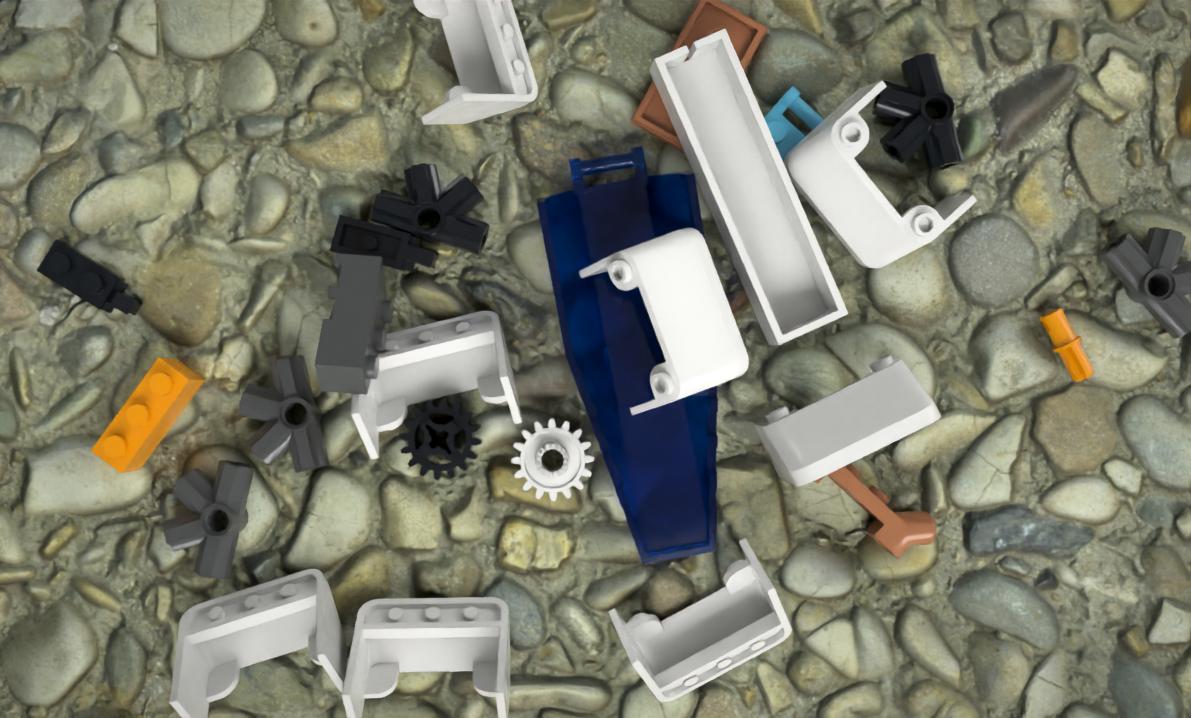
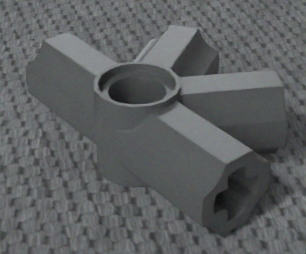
[1099,227,1191,339]
[239,355,330,473]
[163,460,255,579]

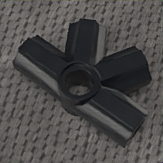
[872,53,964,172]
[371,163,490,256]

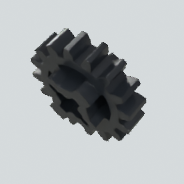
[399,398,483,480]

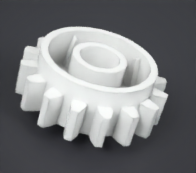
[511,418,594,501]

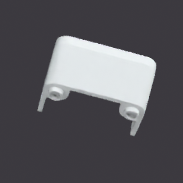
[413,0,538,125]
[784,80,977,269]
[579,228,749,415]
[351,311,522,460]
[754,355,941,486]
[608,538,792,702]
[169,569,347,718]
[342,597,510,718]

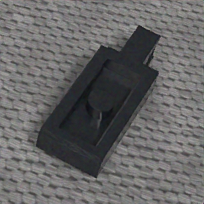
[330,215,439,272]
[36,239,143,316]

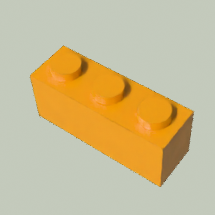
[91,357,205,473]

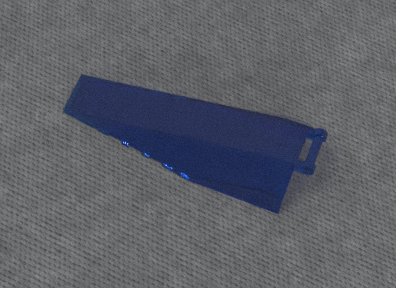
[537,146,718,565]

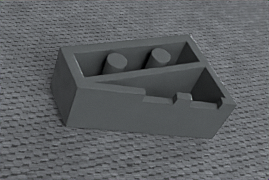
[315,253,393,395]

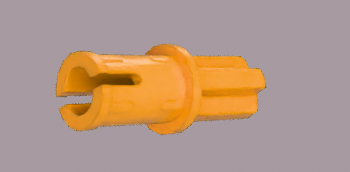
[1039,307,1094,382]

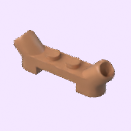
[813,463,936,559]

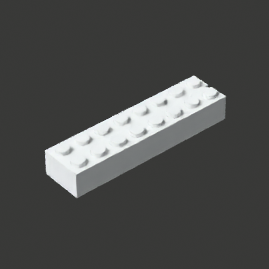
[649,29,848,345]

